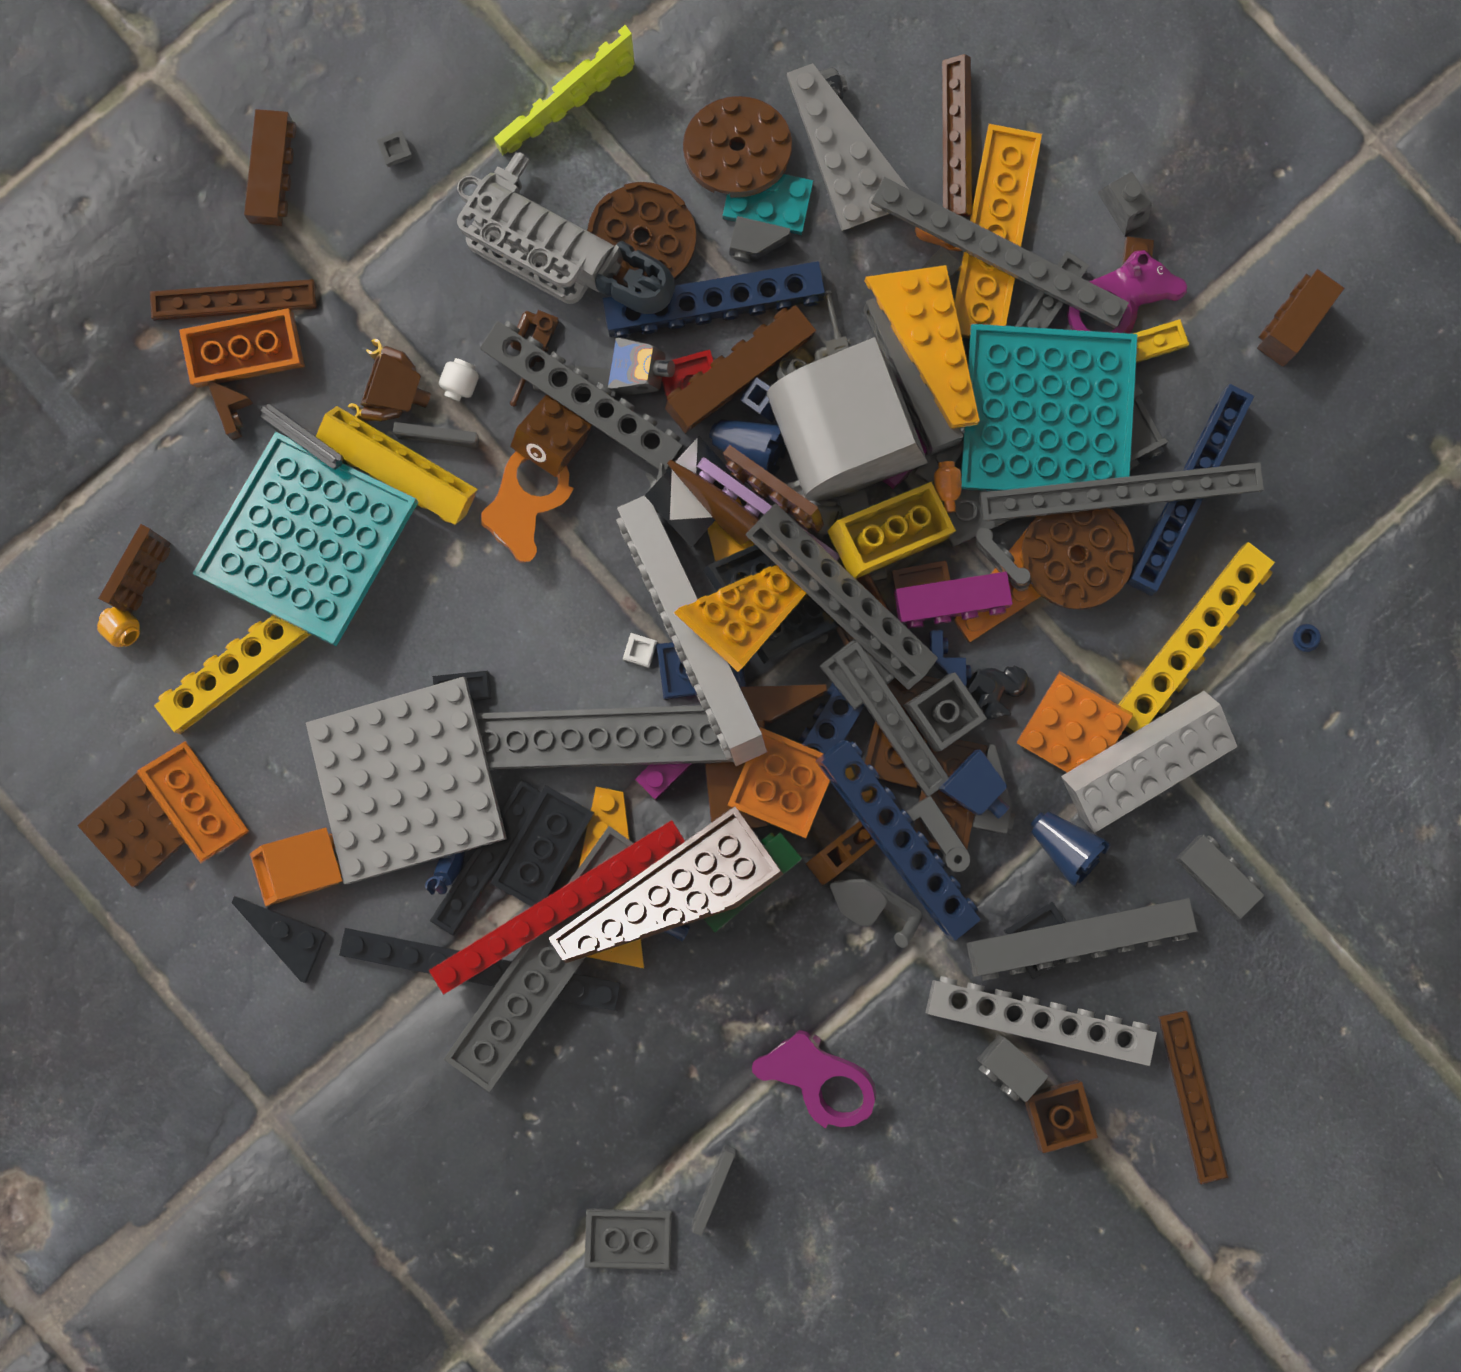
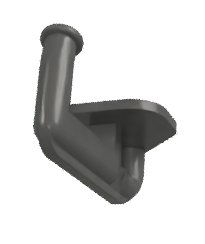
[830,870,923,948]

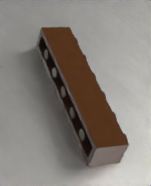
[665,305,816,434]

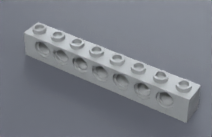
[925,976,1157,1066]

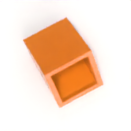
[250,827,342,907]

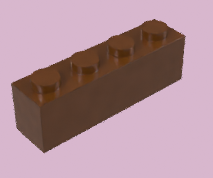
[244,109,296,226]

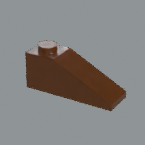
[805,814,886,886]

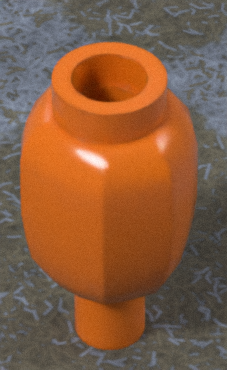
[934,461,962,513]

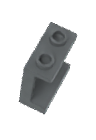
[1130,384,1168,470]

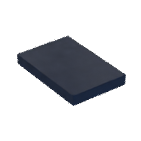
[657,642,746,700]

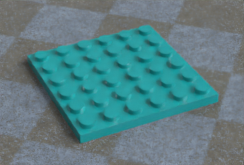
[961,324,1137,491]
[192,431,418,647]

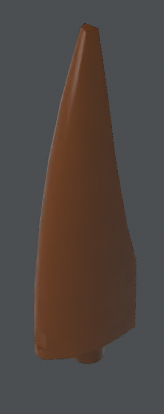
[667,459,759,545]

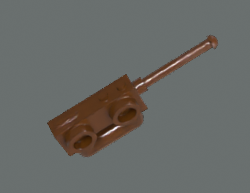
[510,310,559,407]

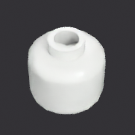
[439,358,479,401]

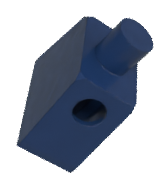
[938,750,1010,819]

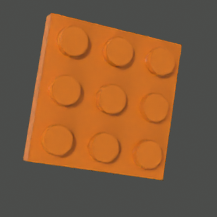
[1017,671,1133,773]
[727,727,830,839]

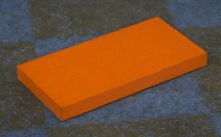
[137,741,249,864]

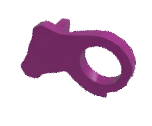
[1067,250,1187,334]
[752,1030,876,1129]

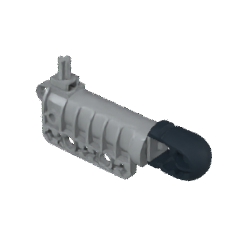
[457,152,675,314]

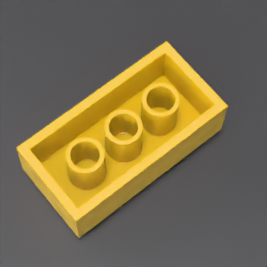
[827,482,956,579]

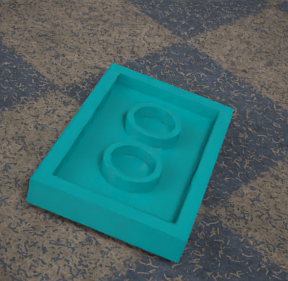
[722,174,813,235]

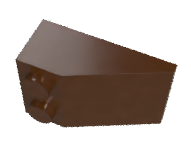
[741,684,826,729]

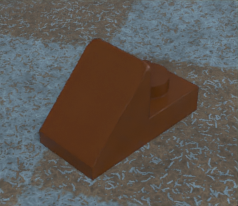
[208,382,253,440]

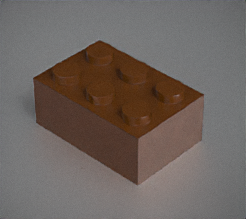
[1257,269,1344,367]

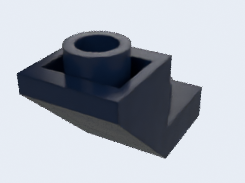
[929,630,971,686]

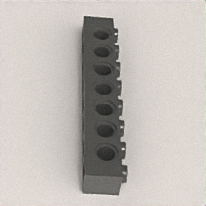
[480,321,683,471]
[746,503,938,690]

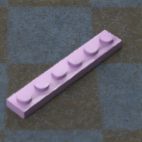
[697,457,840,561]

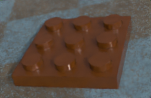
[98,524,171,613]
[77,773,186,888]

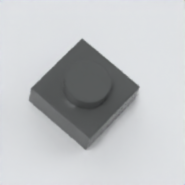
[377,130,413,167]

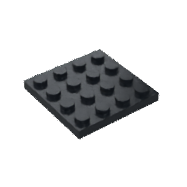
[703,545,842,664]

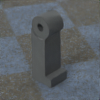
[906,796,970,872]

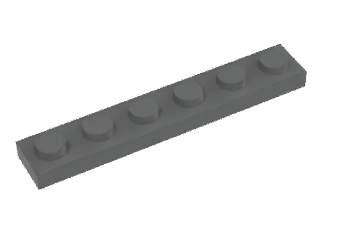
[833,641,949,797]

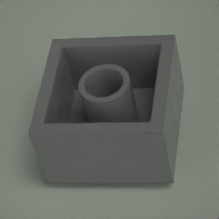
[903,672,987,752]
[976,1035,1049,1102]

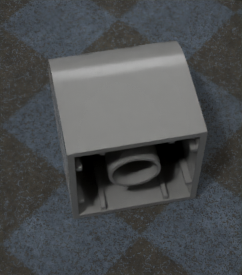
[767,337,928,501]

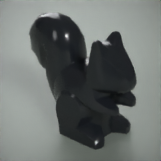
[965,665,1029,720]

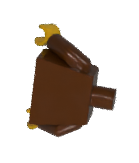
[348,339,431,422]

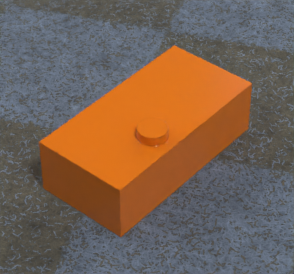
[179,308,305,388]

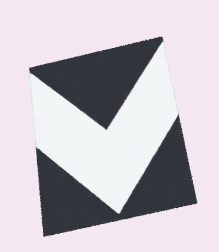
[645,436,744,547]

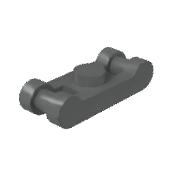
[976,528,1030,592]

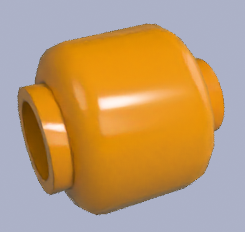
[97,607,140,647]

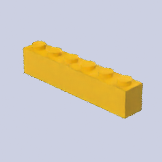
[316,406,478,525]

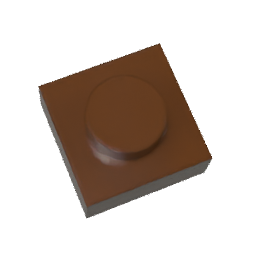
[1122,237,1154,265]

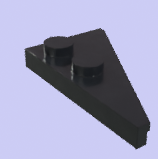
[232,896,327,983]

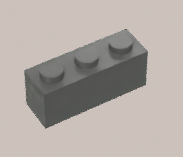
[1175,835,1264,919]

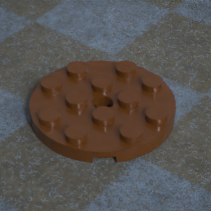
[683,96,792,198]
[587,182,696,291]
[1021,508,1134,610]

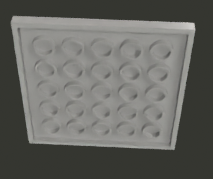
[306,677,507,885]

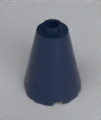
[709,419,787,476]
[1031,812,1111,887]

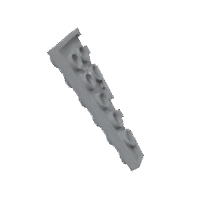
[786,63,909,231]

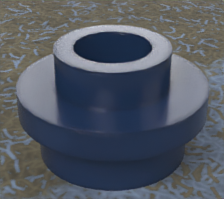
[1292,624,1321,652]

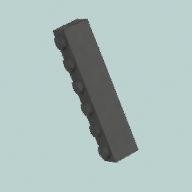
[864,297,965,456]

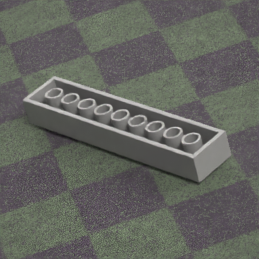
[616,495,767,766]

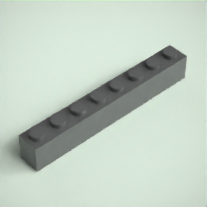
[966,898,1197,981]

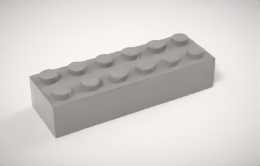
[1061,691,1237,833]

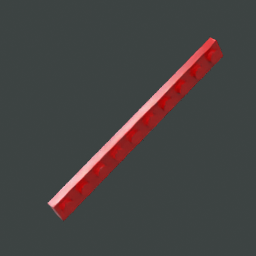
[429,820,685,995]

